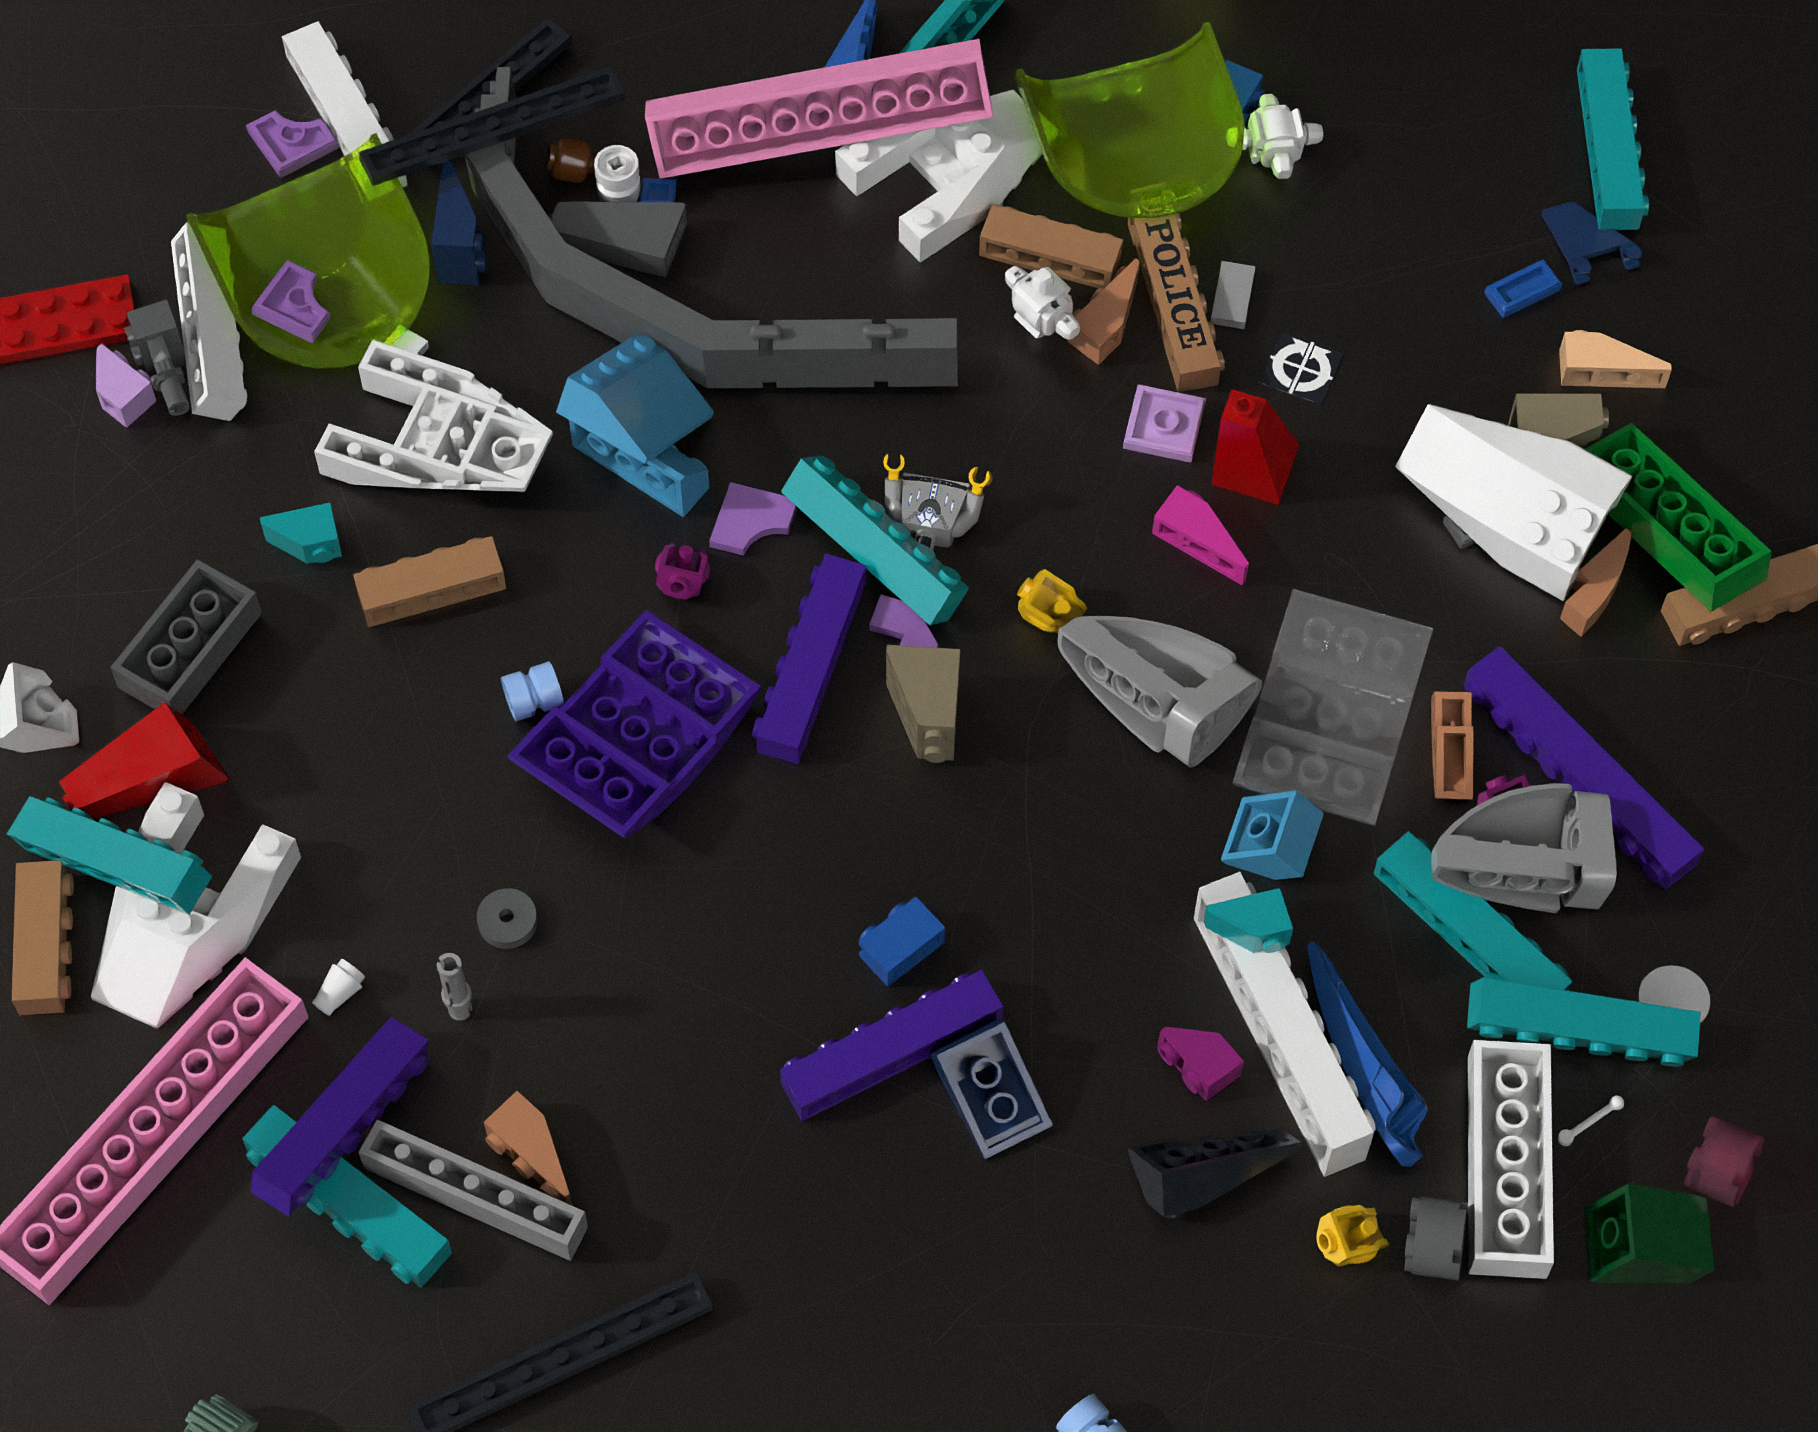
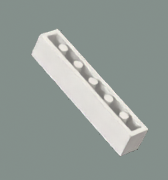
[282,21,408,201]
[171,223,247,421]

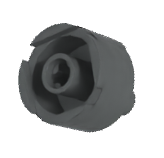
[1404,1196,1468,1281]

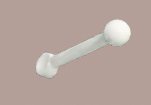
[1558,1095,1624,1146]

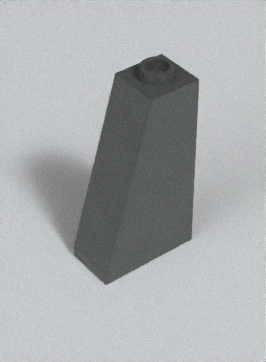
[548,202,687,278]

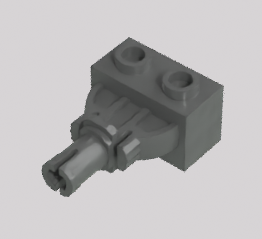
[124,299,189,416]

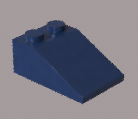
[431,160,488,286]
[929,1020,1053,1159]

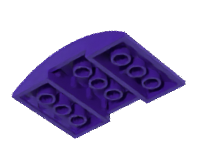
[508,610,761,838]

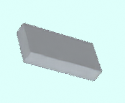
[1211,261,1255,329]

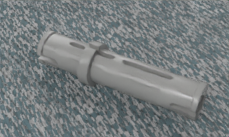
[436,953,473,1021]

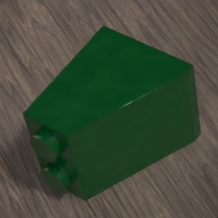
[1584,1183,1714,1283]

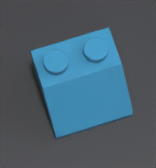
[1221,790,1324,880]

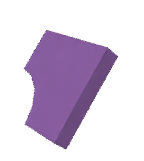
[246,110,339,178]
[252,260,330,344]
[709,482,797,556]

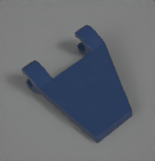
[1541,201,1642,284]

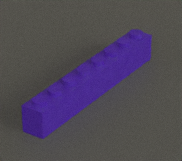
[1463,646,1704,890]

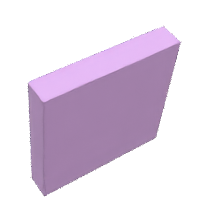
[1123,384,1206,463]

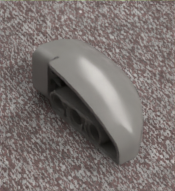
[1058,616,1262,768]
[1431,784,1617,913]

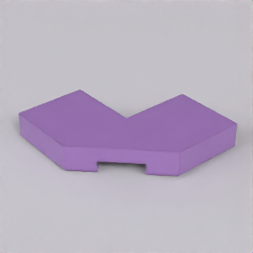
[870,595,938,648]

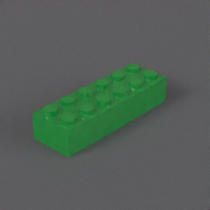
[1585,423,1772,612]

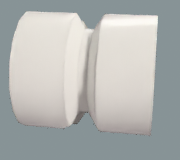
[594,145,641,202]

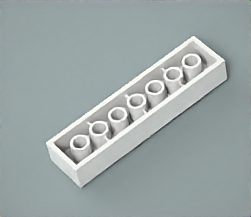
[1194,872,1376,1177]

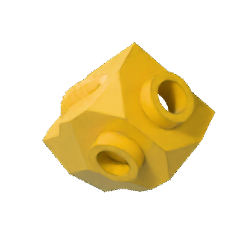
[1017,569,1087,634]
[1316,1205,1389,1267]

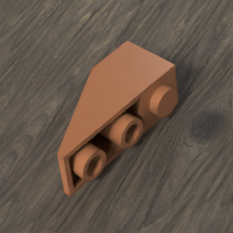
[1067,258,1140,365]
[484,1091,572,1205]

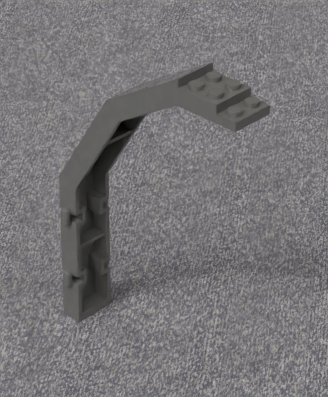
[465,67,958,388]

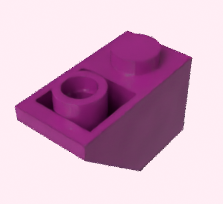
[1158,1027,1244,1101]

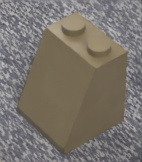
[1508,394,1609,449]
[886,645,960,763]

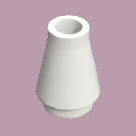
[312,959,365,1017]

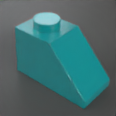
[260,503,342,564]
[1204,888,1293,953]

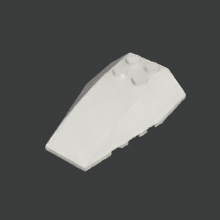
[1395,404,1633,601]

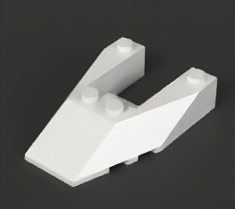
[835,90,1056,263]
[314,340,553,492]
[91,782,301,1029]

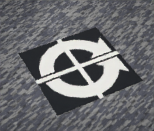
[1259,331,1344,404]

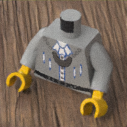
[883,454,992,550]

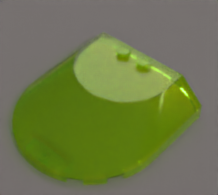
[1016,22,1244,218]
[186,133,430,369]

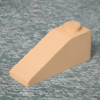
[1559,330,1672,388]

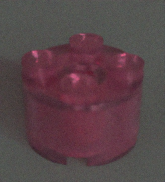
[1684,1116,1765,1208]

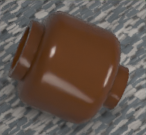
[545,137,596,183]

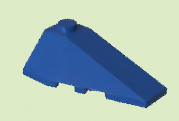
[825,0,878,67]

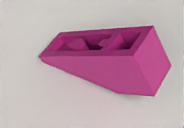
[1152,485,1249,585]

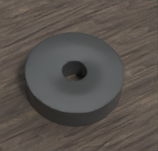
[477,888,538,949]

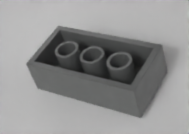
[110,559,262,714]

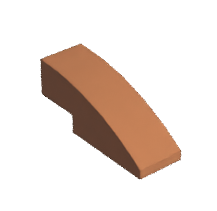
[1560,528,1632,637]
[1431,691,1473,800]

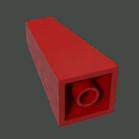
[1211,390,1299,505]
[59,702,230,819]

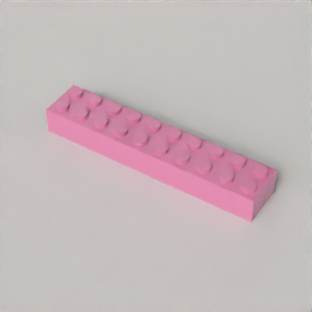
[645,39,993,179]
[0,957,309,1306]

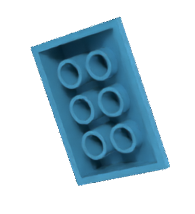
[556,333,714,464]

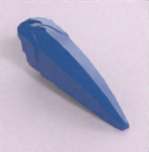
[1307,941,1429,1167]

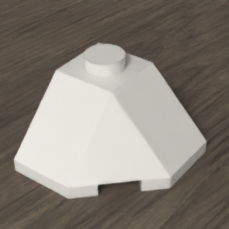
[0,662,79,753]

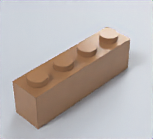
[979,204,1123,288]
[353,536,507,628]
[12,860,74,1016]

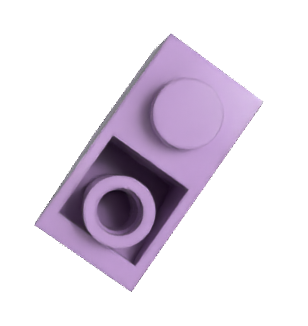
[96,344,157,428]

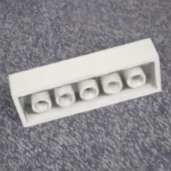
[1468,1040,1554,1279]

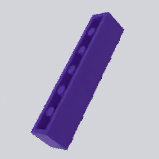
[752,554,866,764]
[780,970,1003,1121]
[251,1017,429,1217]

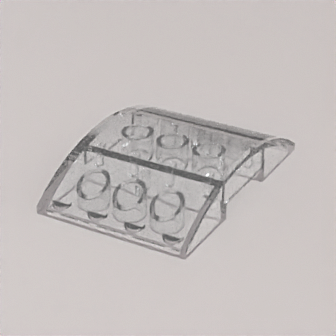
[1232,589,1433,826]

